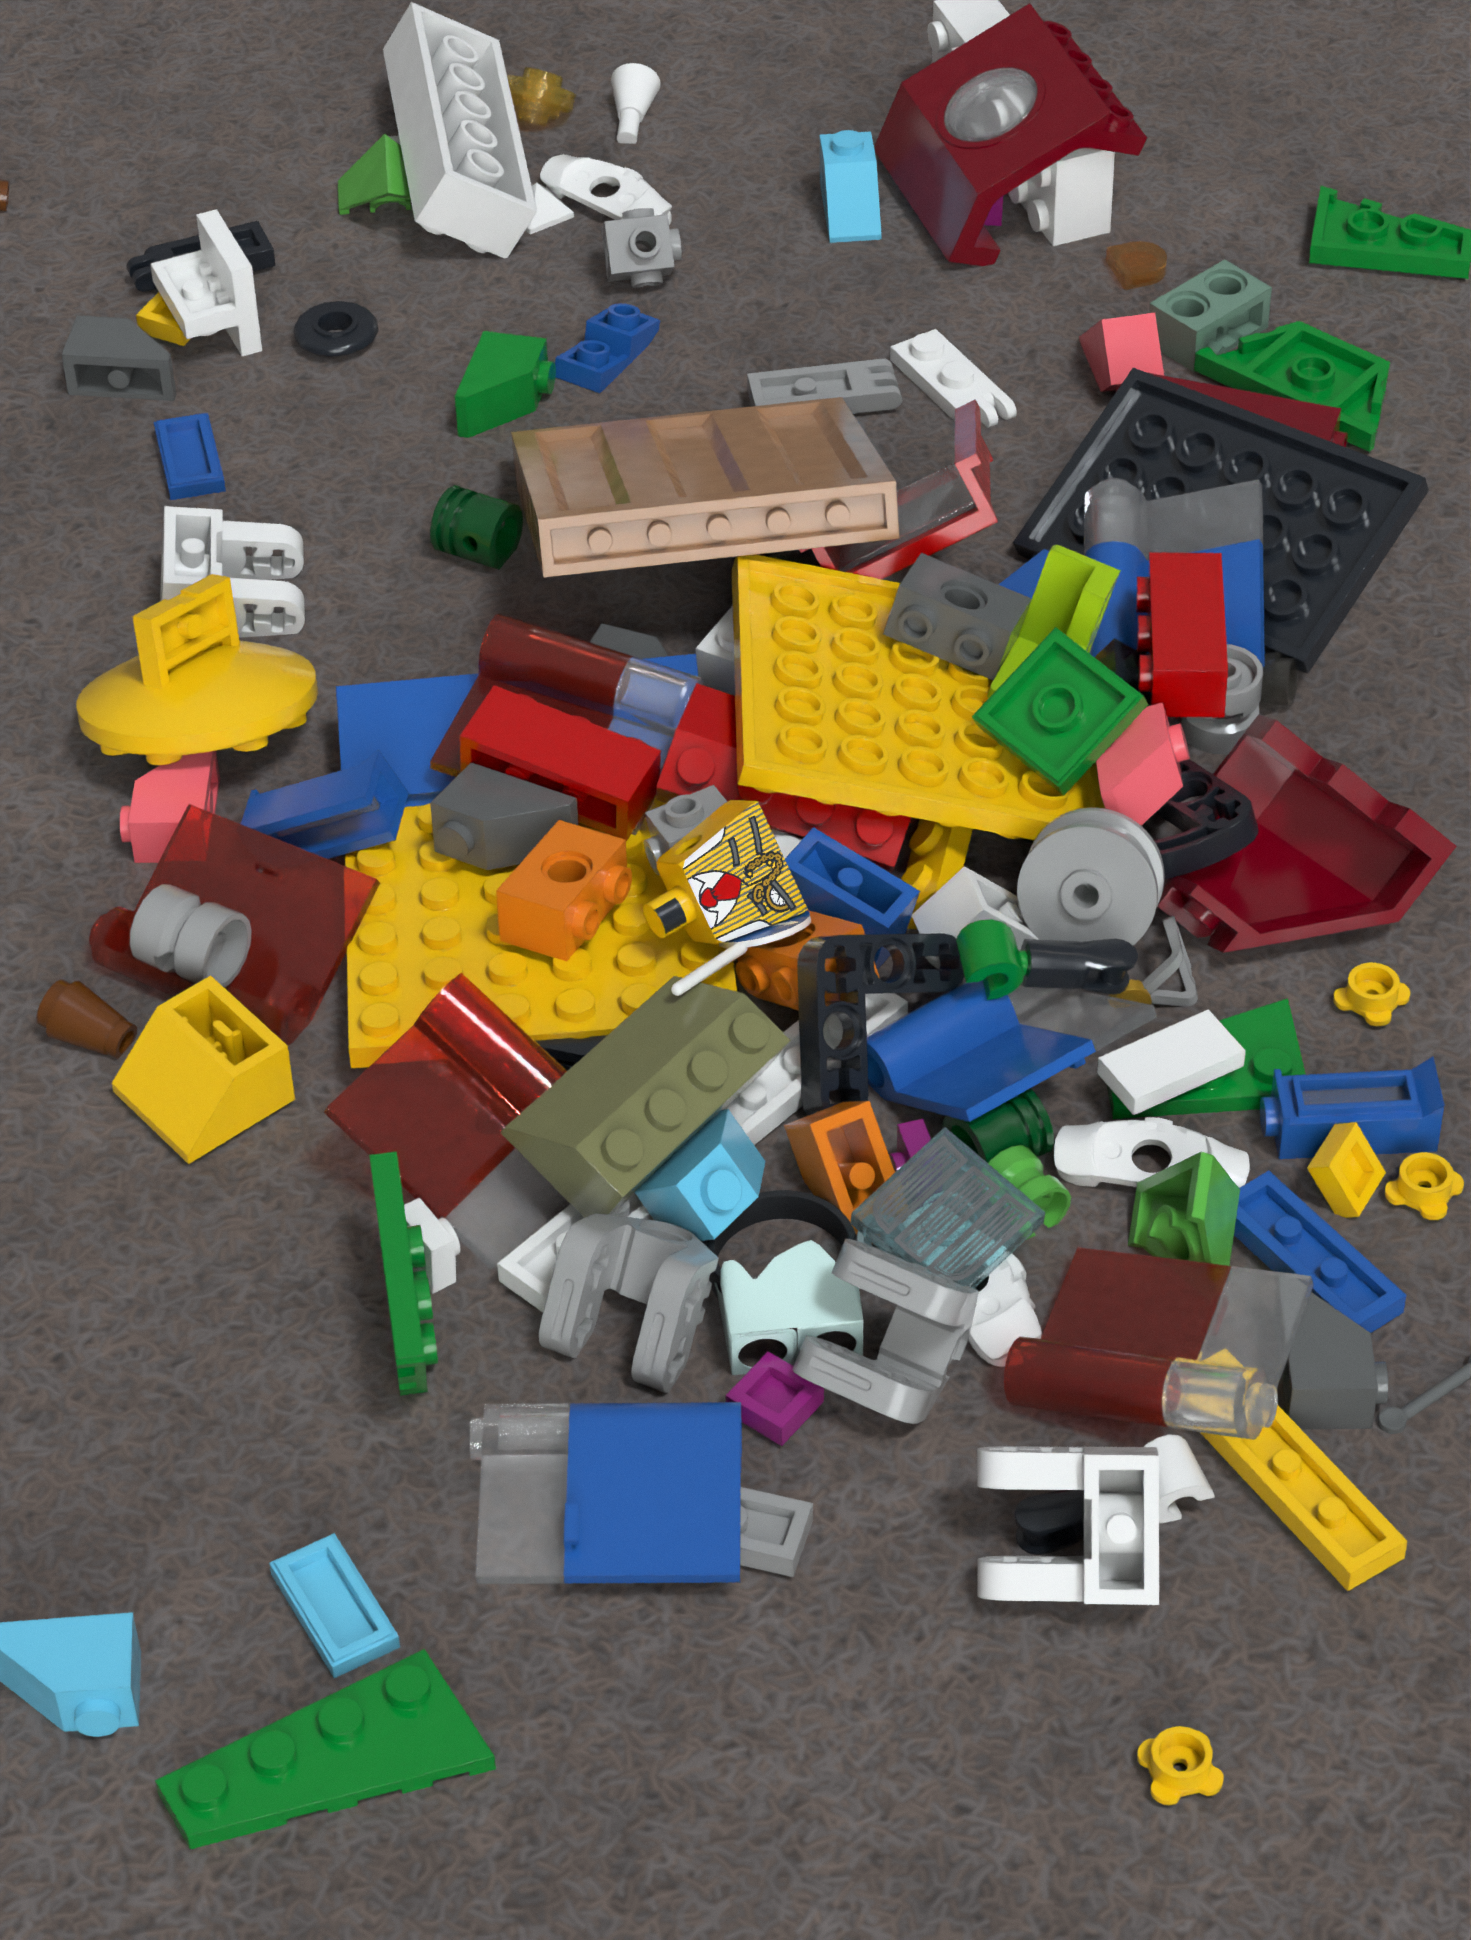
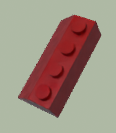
[656,683,911,874]

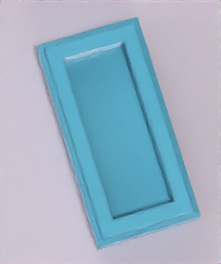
[269,1533,400,1678]

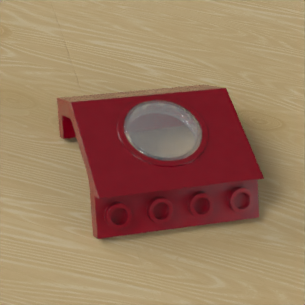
[874,3,1147,266]

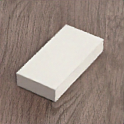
[1097,1009,1246,1115]

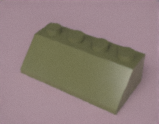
[501,976,791,1218]

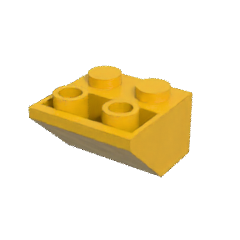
[112,975,295,1164]

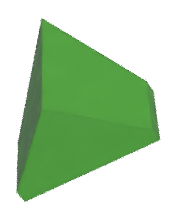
[338,134,411,215]
[1128,1152,1240,1313]

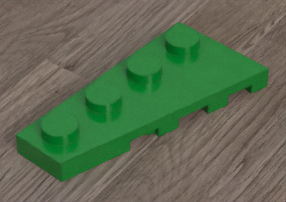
[155,1649,496,1849]

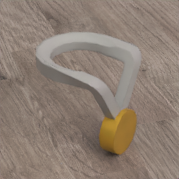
[1108,916,1198,1017]

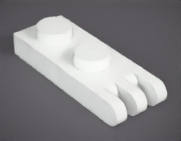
[890,329,1017,428]

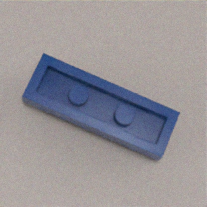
[1234,1170,1406,1333]

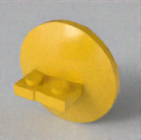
[76,574,318,765]

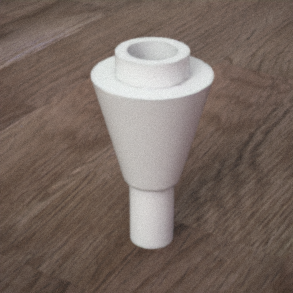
[611,63,661,144]

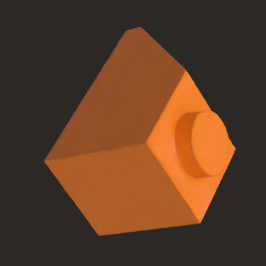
[784,1101,911,1244]

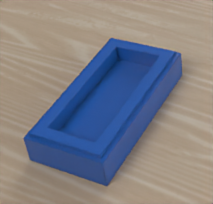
[154,413,226,500]

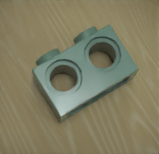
[1148,259,1272,372]

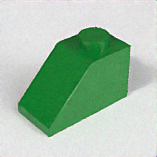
[455,331,556,438]

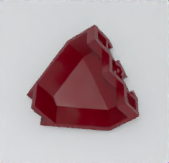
[1157,714,1457,953]

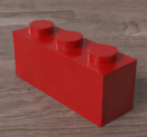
[1136,552,1228,718]
[460,685,661,841]

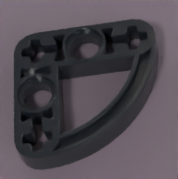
[1030,759,1259,879]

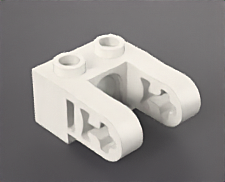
[160,506,305,638]
[977,1446,1159,1605]

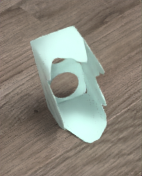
[714,1240,864,1375]

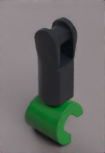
[956,919,1138,1000]

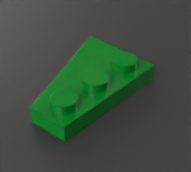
[1309,186,1471,279]
[1106,998,1306,1119]

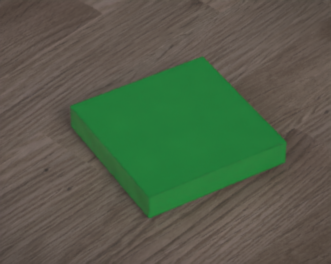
[972,627,1148,796]

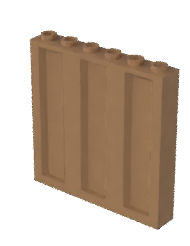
[511,397,900,578]

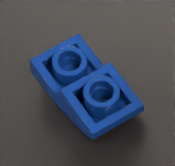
[555,303,660,393]

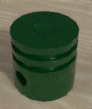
[430,485,523,570]
[943,1088,1054,1184]

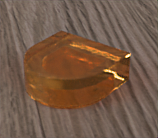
[1106,241,1167,290]

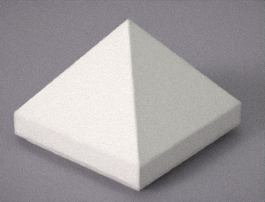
[525,183,574,234]

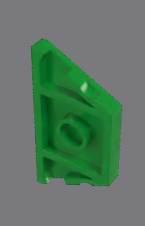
[1194,321,1390,452]
[369,1151,438,1396]

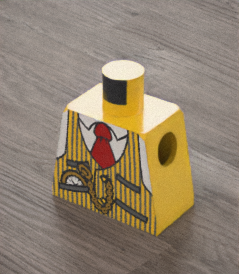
[643,800,808,944]

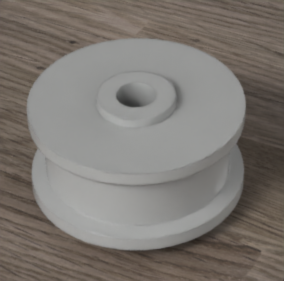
[1017,808,1165,945]

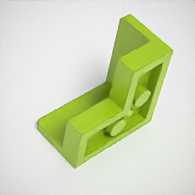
[987,545,1121,698]

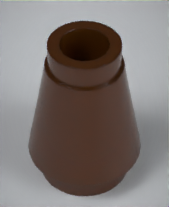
[36,979,137,1059]

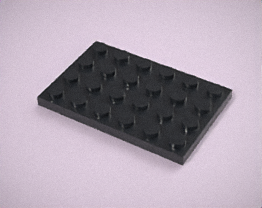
[1013,368,1429,674]

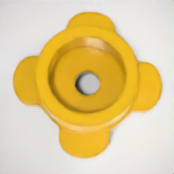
[1333,962,1410,1026]
[1385,1152,1464,1220]
[1137,1726,1224,1805]

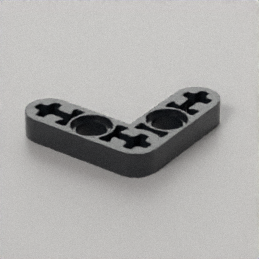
[797,933,965,1116]

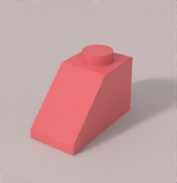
[1079,313,1164,392]
[1096,703,1190,826]
[120,751,220,863]

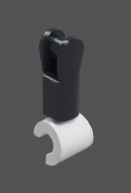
[1014,1435,1215,1555]

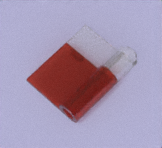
[1004,1247,1314,1440]

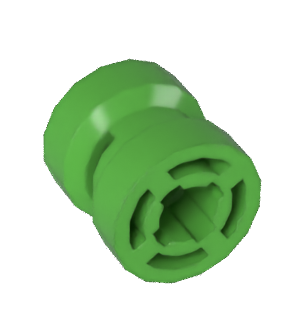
[977,1145,1071,1240]

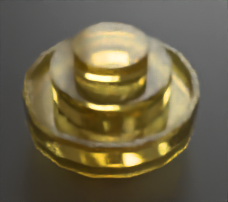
[507,67,576,127]

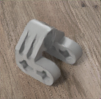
[539,1213,719,1393]
[792,1239,979,1424]

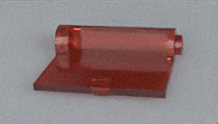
[89,804,380,1045]

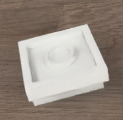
[150,209,262,356]

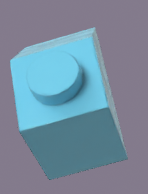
[820,130,881,243]
[634,1109,766,1241]
[0,1612,141,1737]

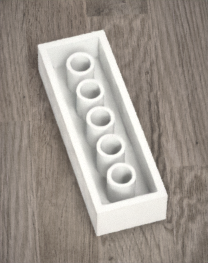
[927,0,1115,246]
[383,2,537,258]

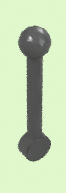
[1378,1354,1471,1434]

